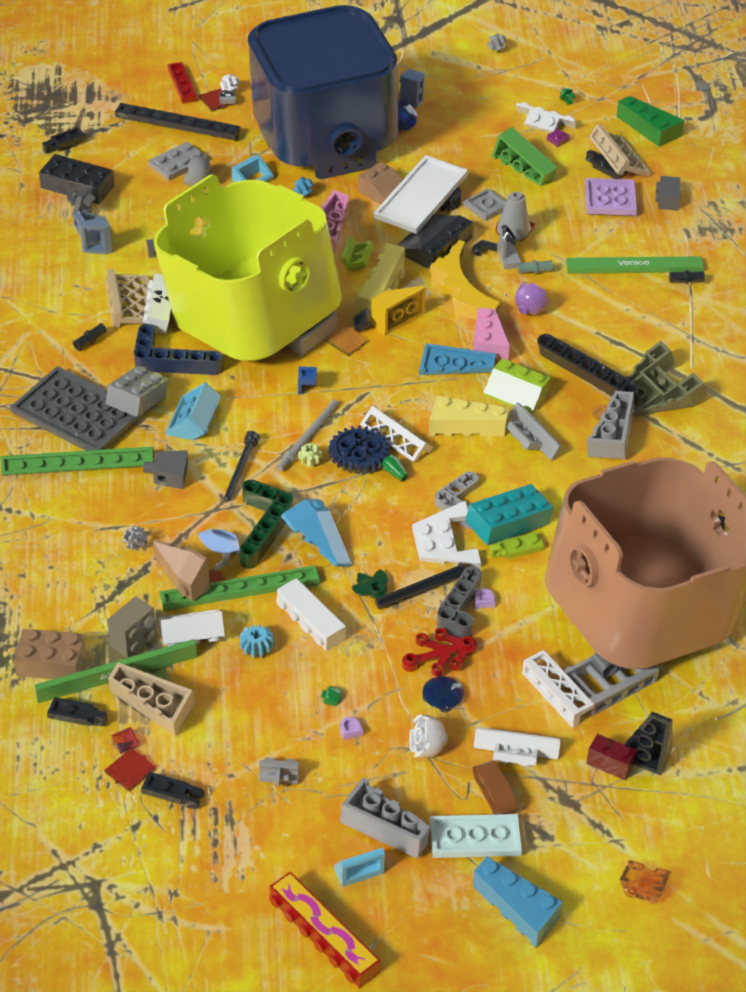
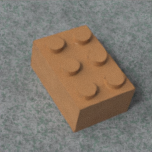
[14,629,86,679]

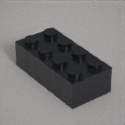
[39,154,115,204]

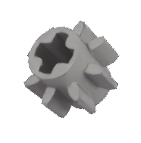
[487,33,507,52]
[123,526,148,551]

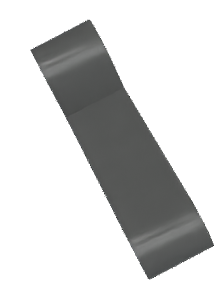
[437,566,482,638]

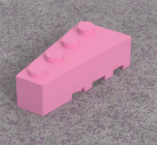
[321,190,349,254]

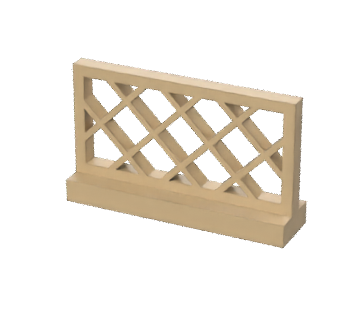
[589,124,651,177]
[105,269,150,328]

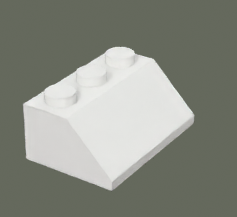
[158,609,225,646]

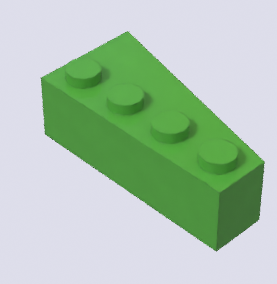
[491,127,558,186]

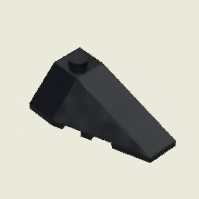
[624,712,673,776]

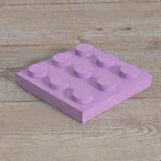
[585,178,637,216]

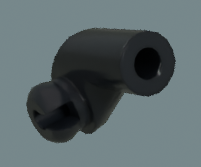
[472,240,497,256]

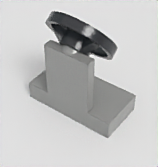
[496,224,521,270]

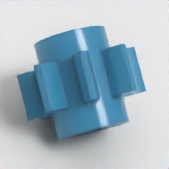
[293,177,314,196]

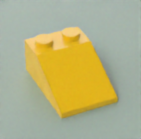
[371,285,426,336]

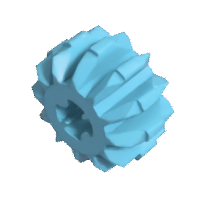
[240,623,274,658]

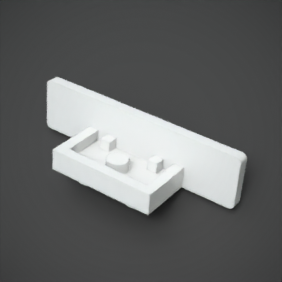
[516,103,577,133]
[474,727,561,767]

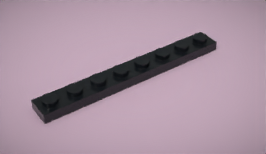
[115,103,240,140]

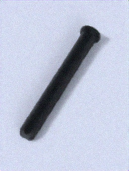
[375,562,466,609]

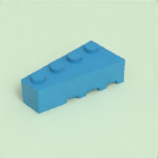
[473,856,563,948]

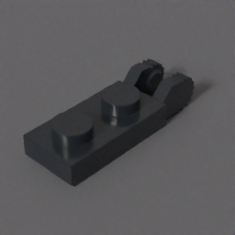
[141,772,205,809]

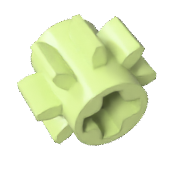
[298,443,322,467]

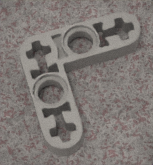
[435,472,479,529]

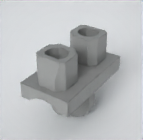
[259,757,299,787]

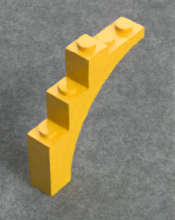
[429,240,500,320]

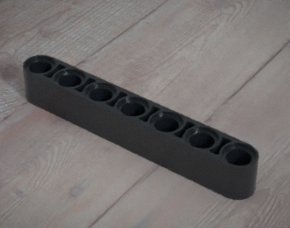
[537,334,639,405]

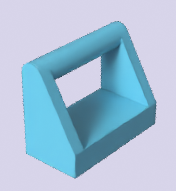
[232,155,274,182]
[334,848,385,887]

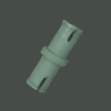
[518,260,553,274]

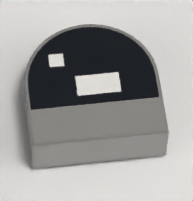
[220,90,236,104]

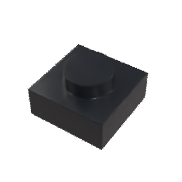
[353,308,372,333]

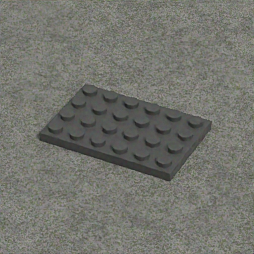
[10,366,144,451]

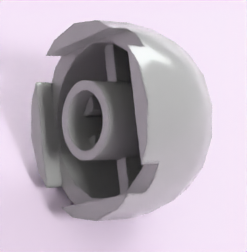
[183,154,213,187]

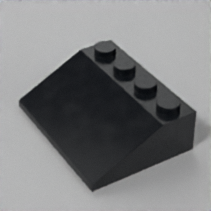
[397,215,474,270]

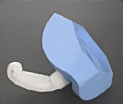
[198,529,240,571]

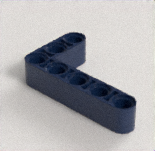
[134,324,223,375]

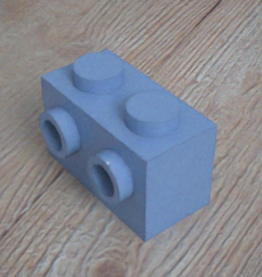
[399,69,425,108]

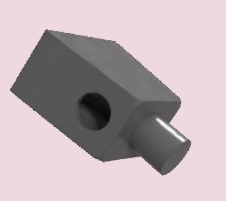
[143,450,188,489]

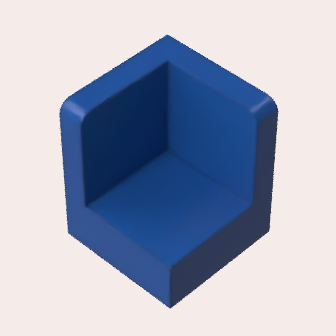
[298,367,317,394]

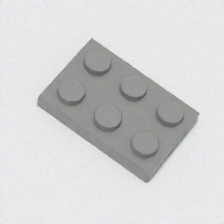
[148,142,207,181]

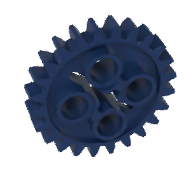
[329,425,390,474]

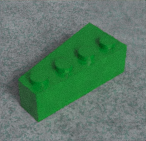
[616,96,685,147]

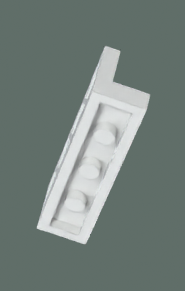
[360,406,433,463]
[522,650,594,728]

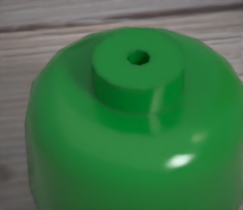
[320,685,343,706]

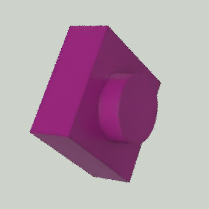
[547,129,569,147]

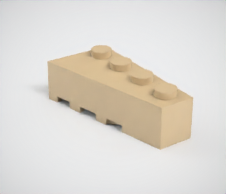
[108,662,195,737]

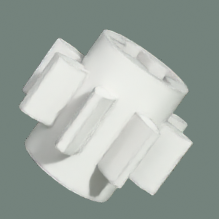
[220,74,240,92]

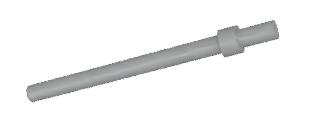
[276,400,339,471]

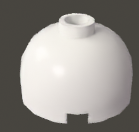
[409,715,448,758]

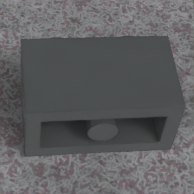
[655,176,680,211]

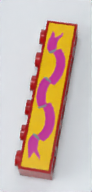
[269,871,381,989]

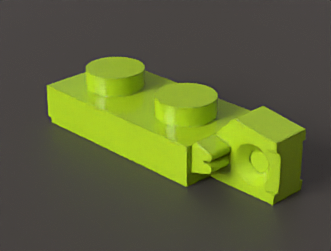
[489,531,544,559]

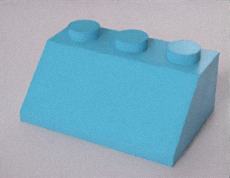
[165,382,221,440]

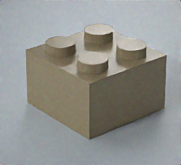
[107,596,156,658]

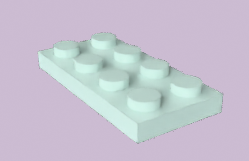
[430,814,522,858]

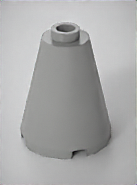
[497,192,531,240]

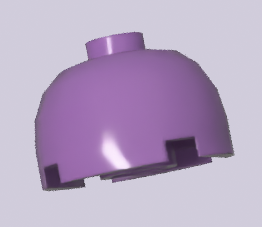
[515,281,550,315]

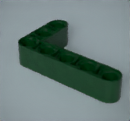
[240,480,294,569]

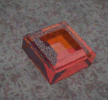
[111,727,140,754]

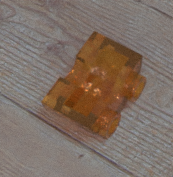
[620,860,671,904]

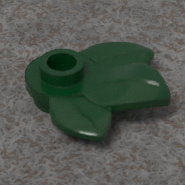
[352,569,388,599]

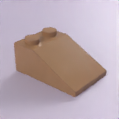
[358,162,403,205]

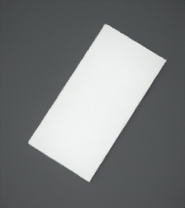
[373,155,468,234]

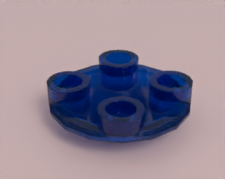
[398,102,417,131]
[422,676,464,713]

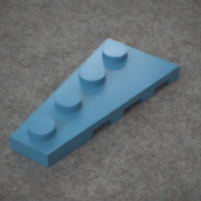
[419,343,496,375]

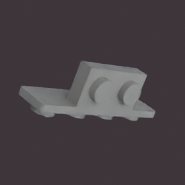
[506,402,561,460]

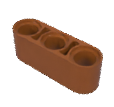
[473,760,518,815]

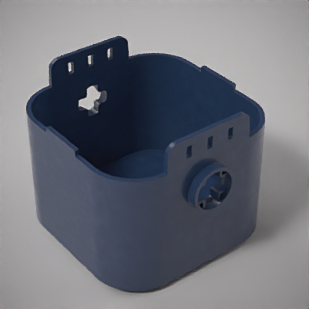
[248,5,398,179]

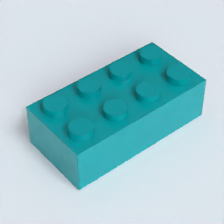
[465,484,554,545]

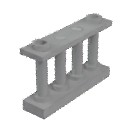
[562,656,659,717]

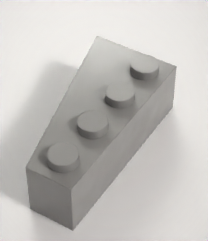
[587,391,634,459]
[340,777,430,859]

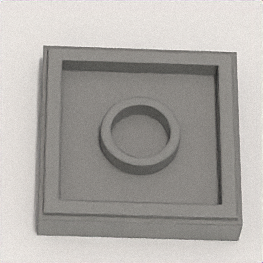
[463,189,506,222]

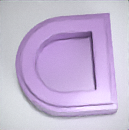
[474,588,495,608]
[340,717,363,740]

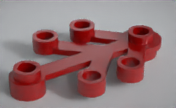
[402,627,478,676]

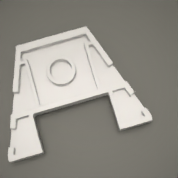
[412,501,481,568]

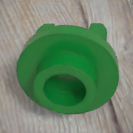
[559,88,576,105]

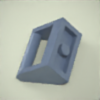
[73,211,100,245]
[80,216,112,254]

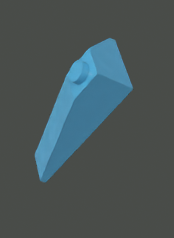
[281,499,352,567]

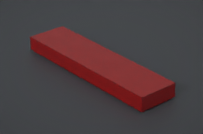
[167,62,197,104]

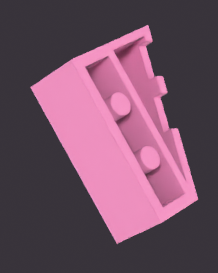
[473,308,510,361]

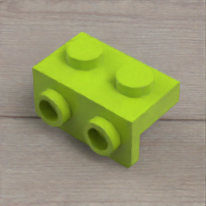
[341,236,374,270]

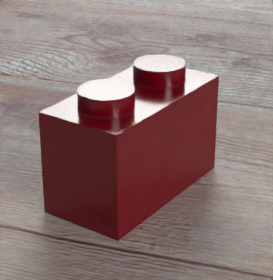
[586,733,637,780]

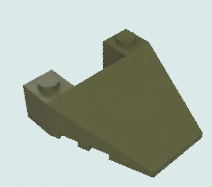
[626,341,708,416]

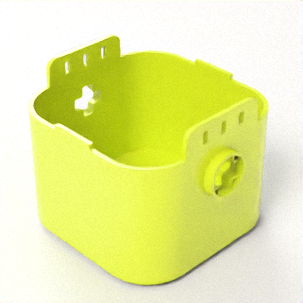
[154,174,342,361]

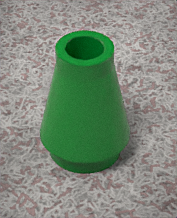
[382,455,409,482]

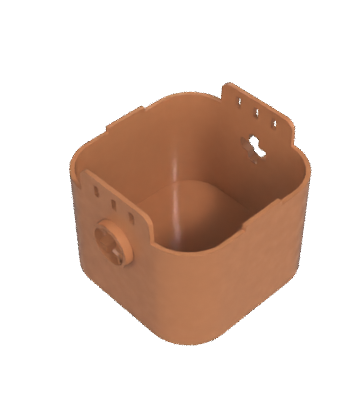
[544,458,746,669]

